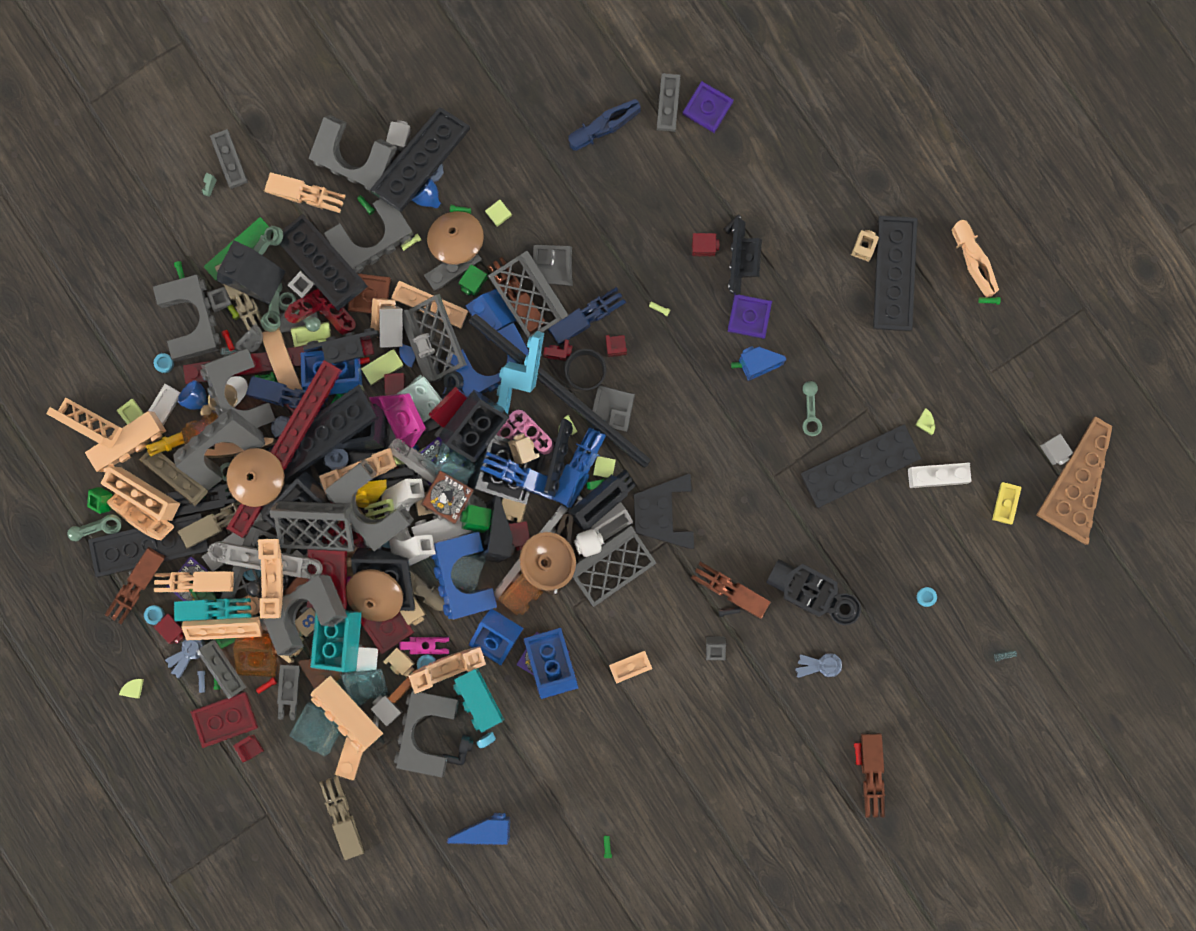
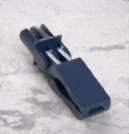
[568,99,640,151]
[548,287,627,345]
[246,376,329,414]

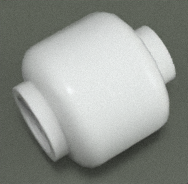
[574,529,604,557]

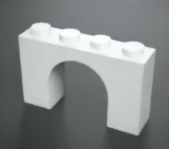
[381,479,435,566]

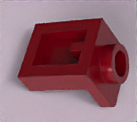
[543,339,572,361]

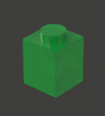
[459,264,488,296]
[460,505,491,533]

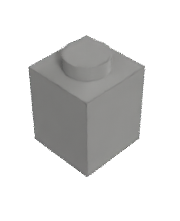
[386,120,411,151]
[288,271,316,298]
[1040,434,1073,465]
[371,695,403,726]

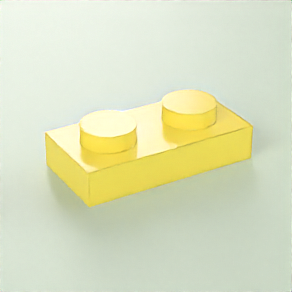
[992,482,1021,525]

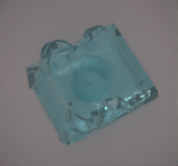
[435,441,476,485]
[436,553,486,592]
[340,669,388,706]
[290,702,340,756]

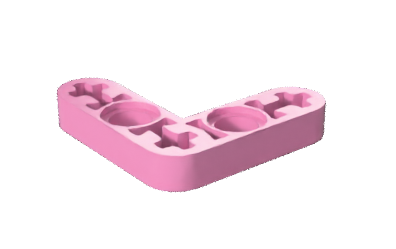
[496,410,554,454]

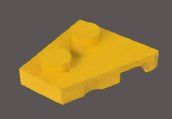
[356,480,387,508]

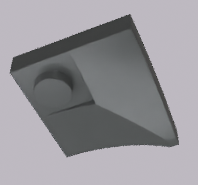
[531,245,573,286]
[592,385,635,431]

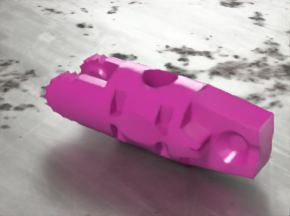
[399,637,449,654]

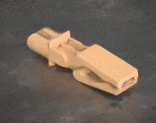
[264,173,346,213]
[952,220,999,297]
[154,572,234,592]

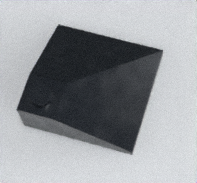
[467,435,541,505]
[262,471,338,556]
[351,548,416,611]

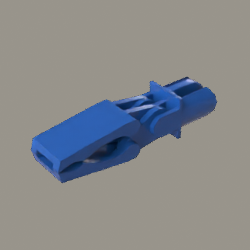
[552,428,606,508]
[480,452,552,500]

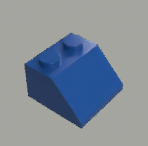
[466,289,517,340]
[739,346,786,381]
[469,609,524,665]

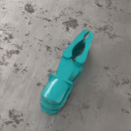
[174,598,251,621]

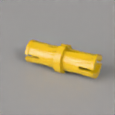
[146,431,187,457]

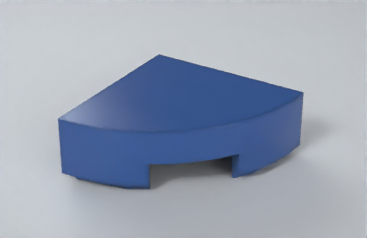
[399,344,416,368]

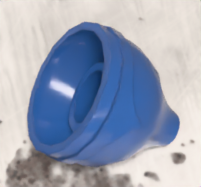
[412,178,441,209]
[177,380,208,410]

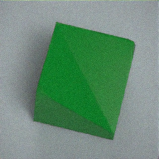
[87,487,112,514]

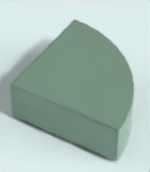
[202,173,217,197]

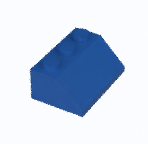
[301,351,363,395]

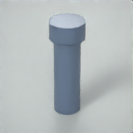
[197,671,205,693]

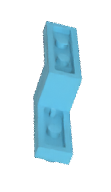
[496,331,544,414]

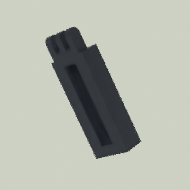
[569,470,636,531]
[166,483,238,517]

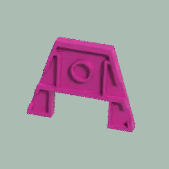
[369,393,426,466]

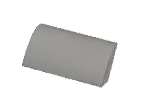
[379,306,402,347]
[591,502,633,541]

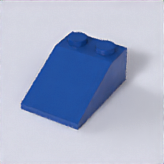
[524,628,578,699]
[448,813,510,845]

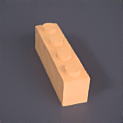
[85,411,166,473]
[101,467,180,521]
[311,676,383,752]

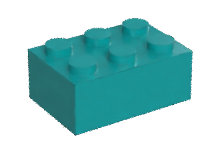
[311,610,362,672]
[453,668,505,733]

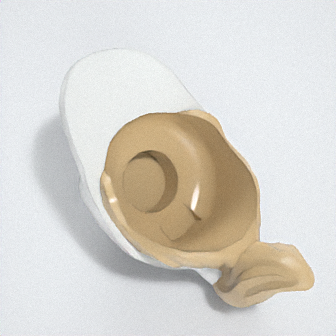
[200,376,248,416]

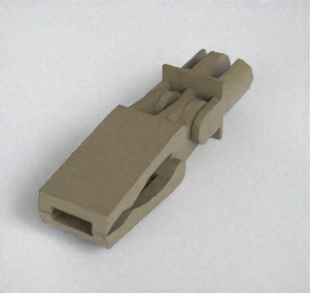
[215,263,266,332]
[178,502,241,549]
[410,571,445,611]
[319,775,364,860]

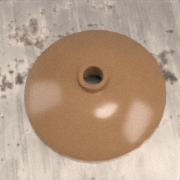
[427,211,484,265]
[227,448,284,507]
[520,532,576,591]
[346,569,403,622]

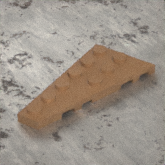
[1036,417,1112,545]

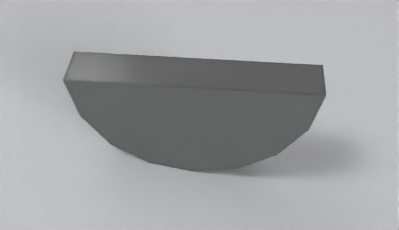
[234,323,263,352]

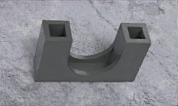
[309,115,397,191]
[324,199,414,274]
[153,274,221,362]
[200,348,275,428]
[174,408,265,490]
[325,459,414,551]
[263,574,347,656]
[394,691,460,777]

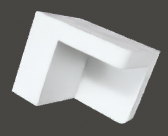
[356,645,378,672]

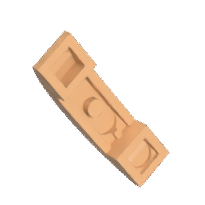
[262,328,303,390]
[319,448,397,494]
[107,493,174,541]
[258,539,283,618]
[408,646,486,694]

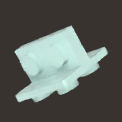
[397,375,442,422]

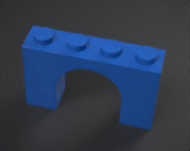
[446,323,529,397]
[430,532,497,619]

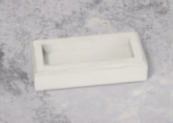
[148,384,180,425]

